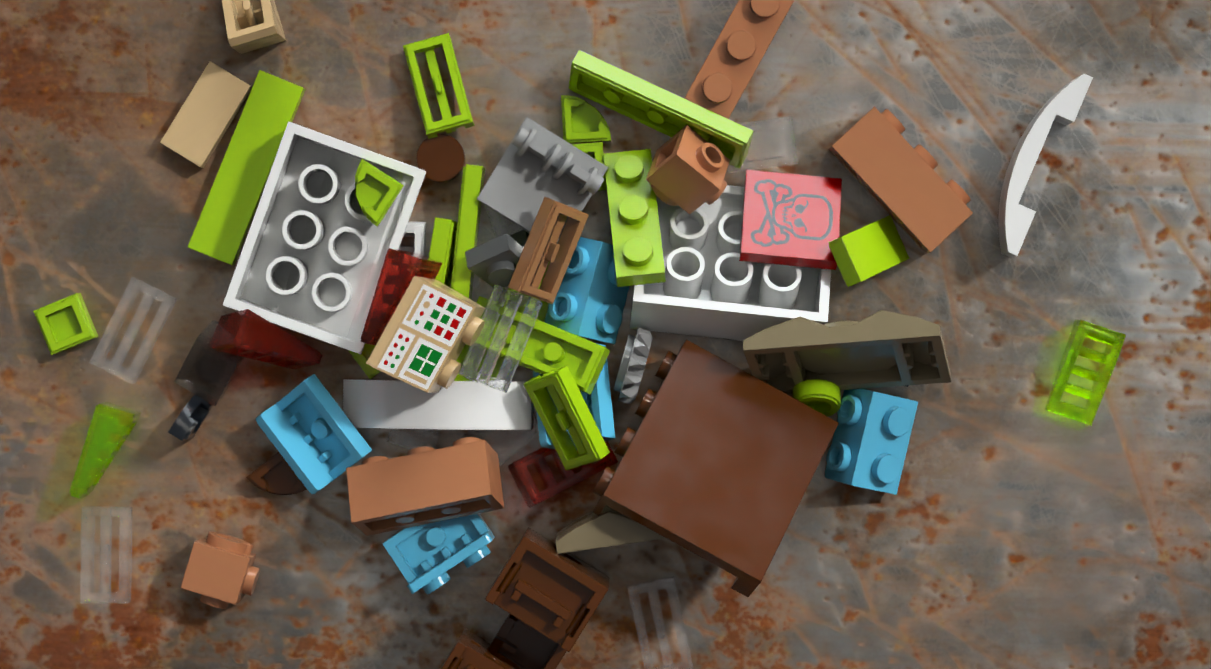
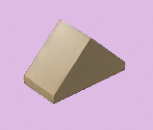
[222,0,286,54]

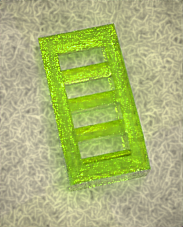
[1045,320,1126,426]
[69,402,141,499]

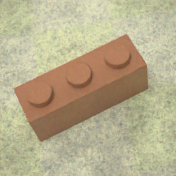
[684,0,794,119]
[828,106,973,254]
[346,437,504,536]

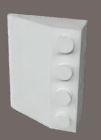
[223,121,427,354]
[630,185,831,341]

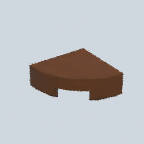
[246,452,307,495]

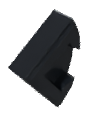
[168,390,215,441]

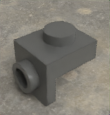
[465,230,529,291]

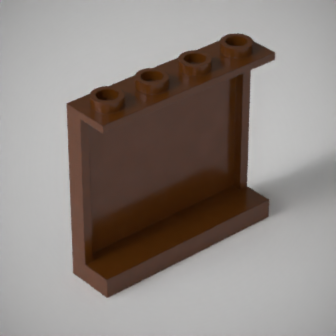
[593,339,839,597]

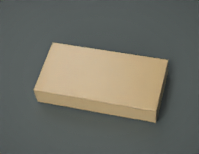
[160,61,252,168]

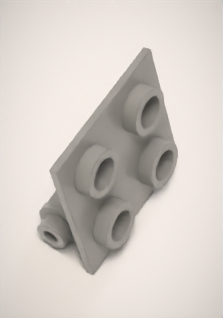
[477,117,608,244]

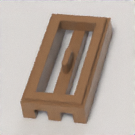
[508,196,589,304]

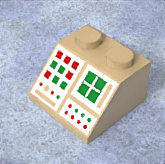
[366,276,485,393]

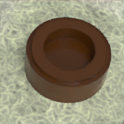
[417,134,465,183]

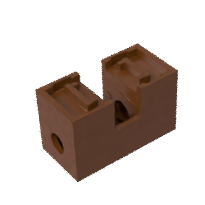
[440,527,609,669]

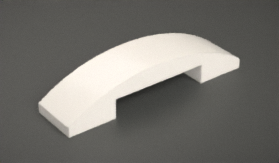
[998,74,1093,257]
[343,379,533,430]

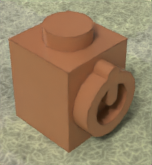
[646,125,730,214]
[180,531,260,609]

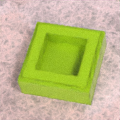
[33,293,98,355]

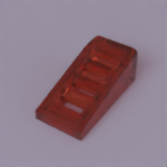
[361,248,442,345]
[210,309,323,369]
[508,441,618,508]

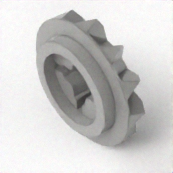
[613,327,653,404]

